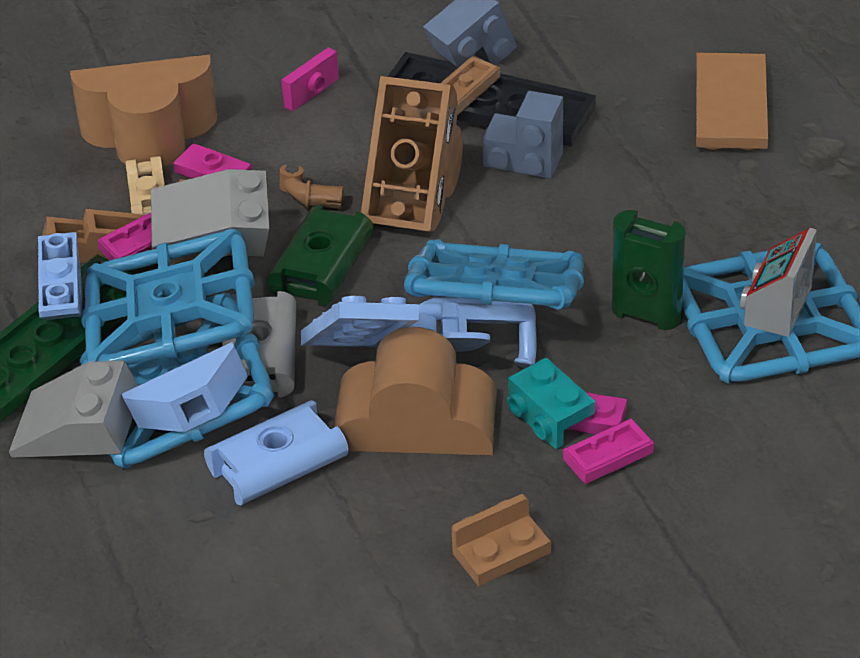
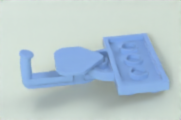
[301,296,537,369]

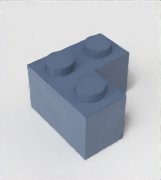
[423,0,518,67]
[482,91,563,179]

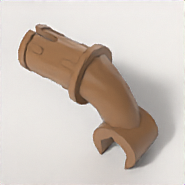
[279,164,344,209]

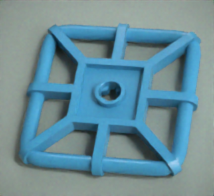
[81,228,254,366]
[404,239,584,309]
[682,242,860,384]
[80,292,274,469]

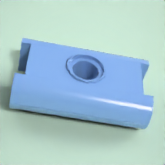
[204,400,348,506]

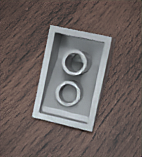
[151,169,269,257]
[9,360,138,458]

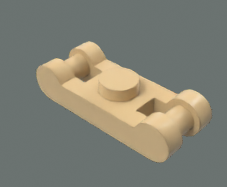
[125,156,165,215]

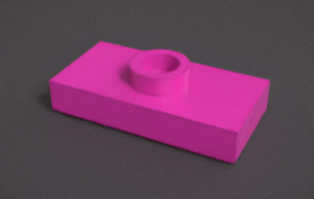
[281,48,339,112]
[173,143,252,179]
[98,212,152,260]
[563,419,654,484]

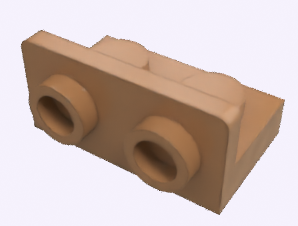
[452,494,551,587]

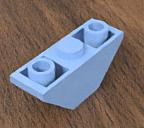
[38,232,83,320]
[122,342,248,432]

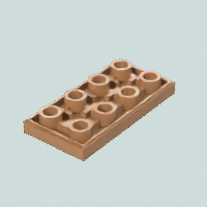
[696,53,768,151]

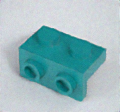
[507,358,596,450]

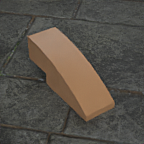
[42,209,144,263]

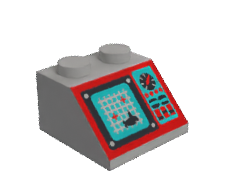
[740,228,817,337]

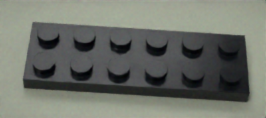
[377,52,596,147]

